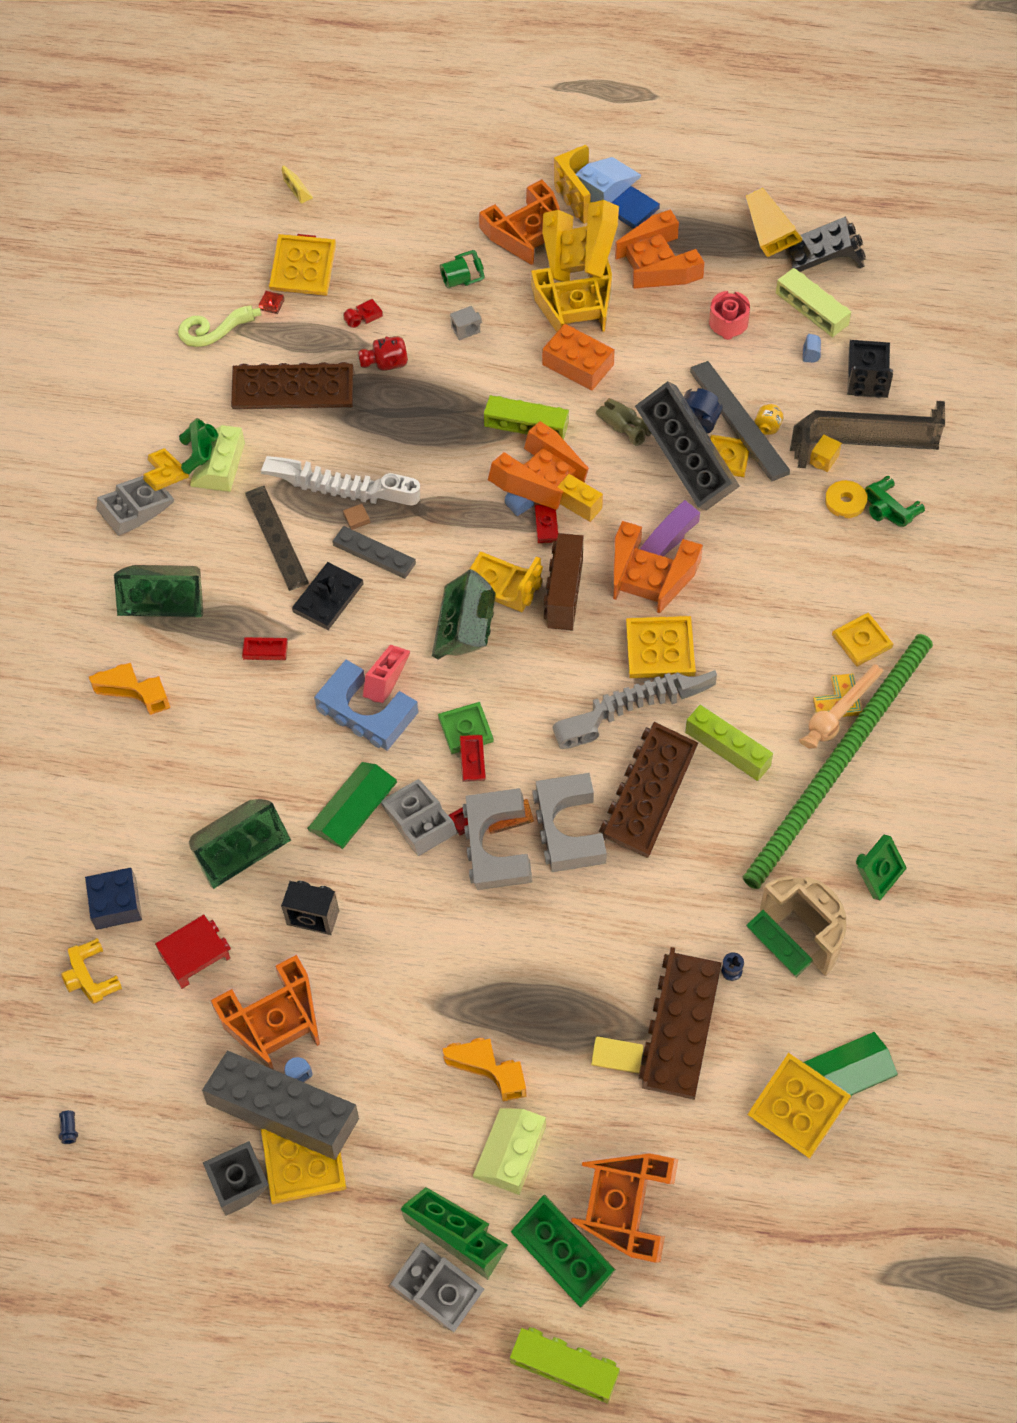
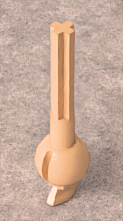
[799,664,883,749]

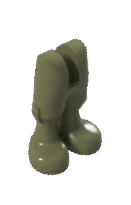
[596,398,652,446]

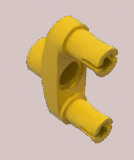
[61,938,122,1004]

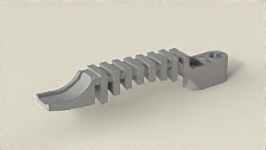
[552,670,717,749]

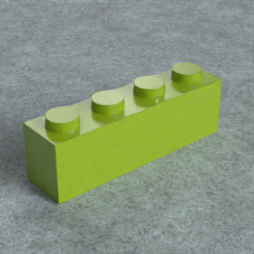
[484,395,569,440]
[685,705,773,781]
[510,1327,620,1404]

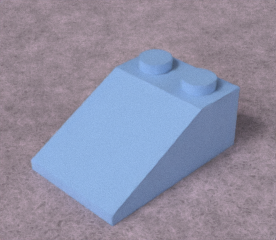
[576,157,641,203]

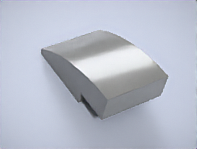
[96,476,174,536]
[381,779,457,856]
[388,1242,484,1333]

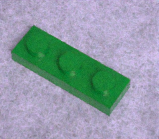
[746,910,813,977]

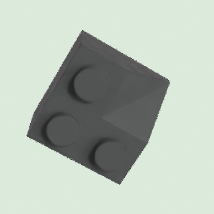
[203,1141,269,1216]

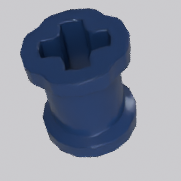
[721,952,744,981]

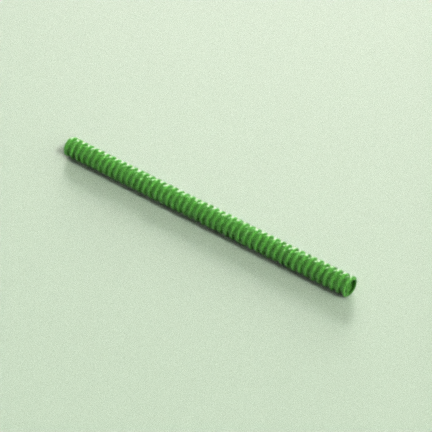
[743,634,933,889]

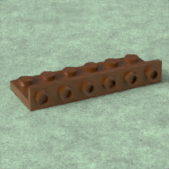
[231,362,355,409]
[599,722,698,858]
[638,947,722,1100]

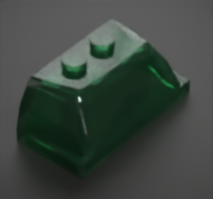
[114,565,204,617]
[432,569,496,660]
[189,799,291,889]

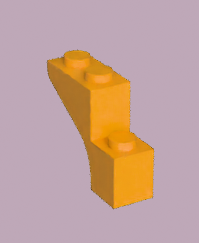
[89,662,170,715]
[442,1038,527,1102]

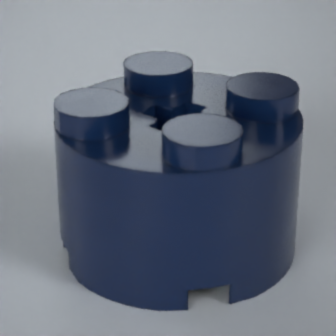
[683,388,723,434]

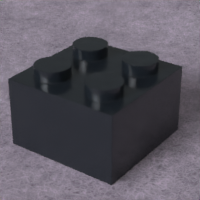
[281,881,340,935]

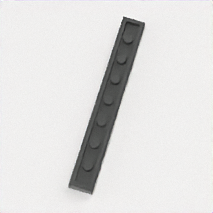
[690,361,790,482]

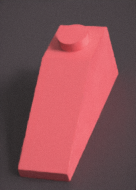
[363,645,410,703]

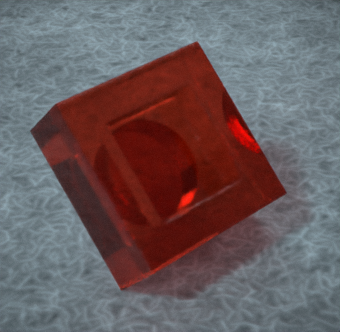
[259,291,285,314]

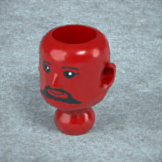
[358,336,408,371]

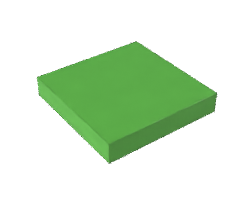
[438,702,494,755]

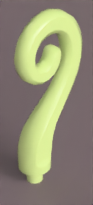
[178,305,262,347]

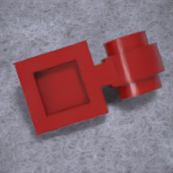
[343,298,383,328]

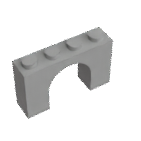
[532,773,607,872]
[463,788,533,890]

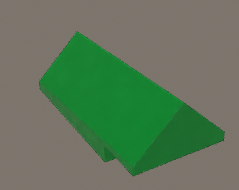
[401,1187,508,1280]

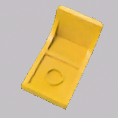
[554,145,591,224]
[461,551,543,613]

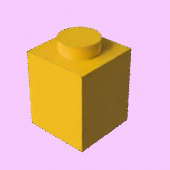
[809,434,842,472]

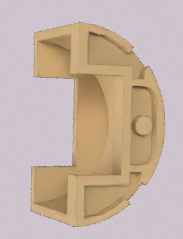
[760,876,847,976]

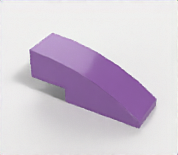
[640,500,700,556]

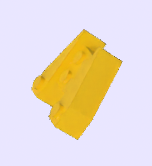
[542,200,619,282]
[531,260,612,332]

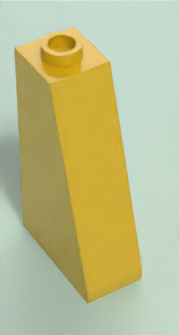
[746,187,803,258]

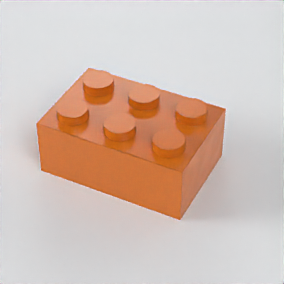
[542,324,615,391]

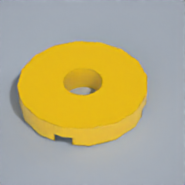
[825,480,867,518]

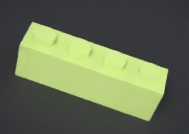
[776,268,851,338]

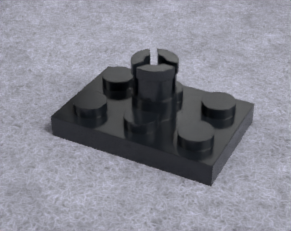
[292,562,364,630]

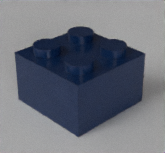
[85,867,142,930]

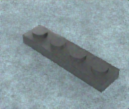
[333,526,416,579]

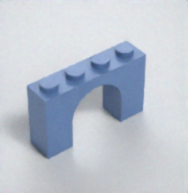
[314,659,419,751]

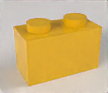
[557,474,603,522]

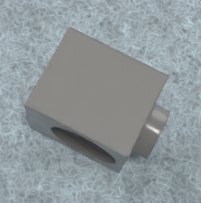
[450,306,482,340]

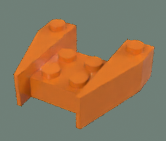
[479,179,561,265]
[615,209,705,289]
[488,421,589,510]
[613,521,703,613]
[210,955,320,1070]
[571,1153,679,1263]

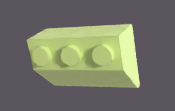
[190,425,245,492]
[473,1108,546,1195]

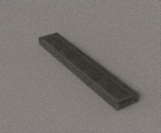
[245,486,309,591]

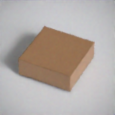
[343,504,370,530]

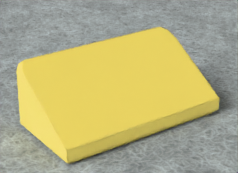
[282,165,313,204]
[591,1037,644,1074]

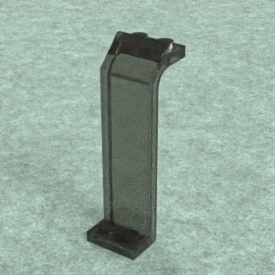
[790,401,945,468]

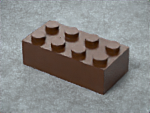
[543,533,584,631]

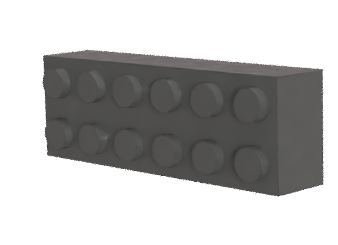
[635,381,740,510]
[202,1050,359,1160]

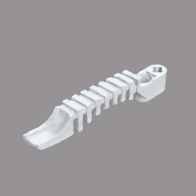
[261,456,420,505]

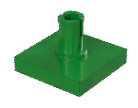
[856,834,907,901]

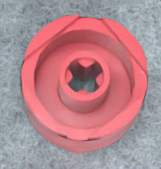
[709,291,750,340]

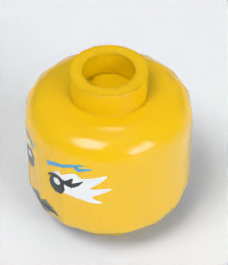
[754,404,784,435]

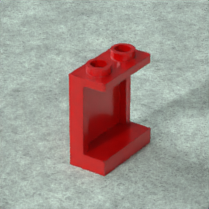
[155,914,231,989]

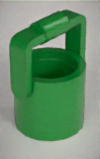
[440,250,485,289]

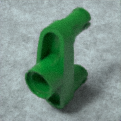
[179,418,219,474]
[865,476,925,527]

